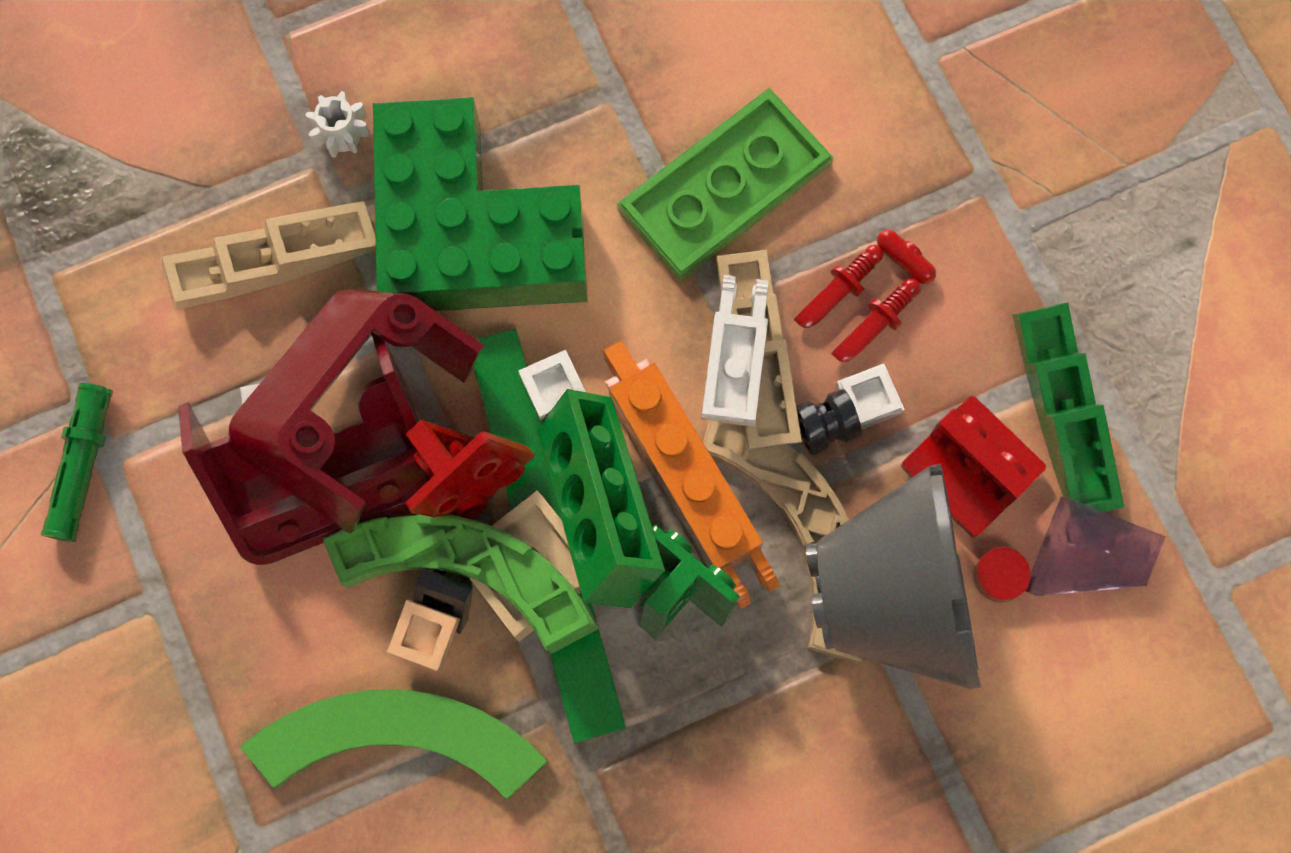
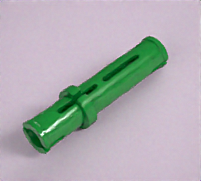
[40,383,113,542]

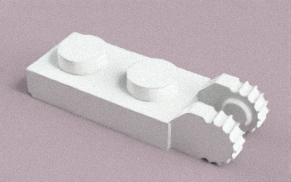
[701,275,768,427]

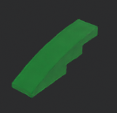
[1012,303,1125,519]

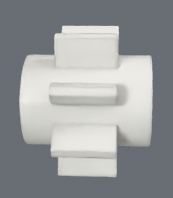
[305,91,370,158]

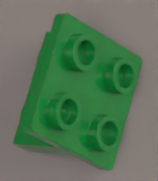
[639,525,740,640]

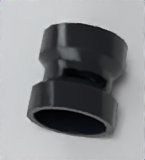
[796,389,862,455]

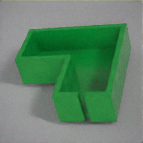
[373,97,588,311]

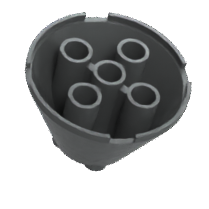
[806,464,981,689]

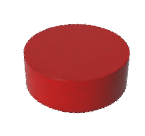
[974,547,1031,603]

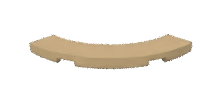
[703,421,862,664]

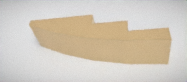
[162,201,376,310]
[716,250,802,450]

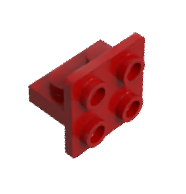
[901,396,1046,538]
[405,420,535,520]

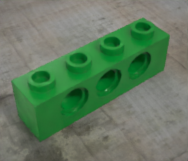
[537,389,665,608]

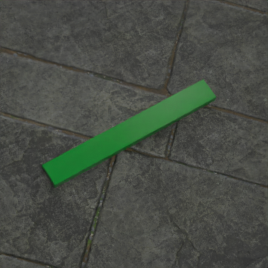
[474,329,626,744]

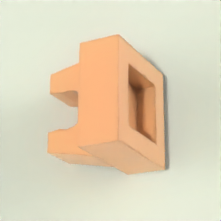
[387,600,460,671]

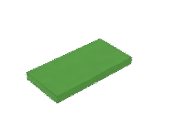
[617,87,834,282]

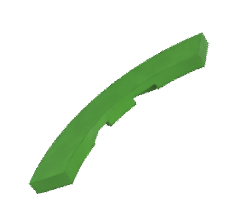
[323,514,600,654]
[240,689,548,799]

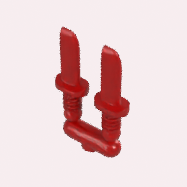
[794,229,936,362]

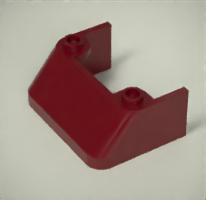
[228,289,484,534]
[178,332,432,565]

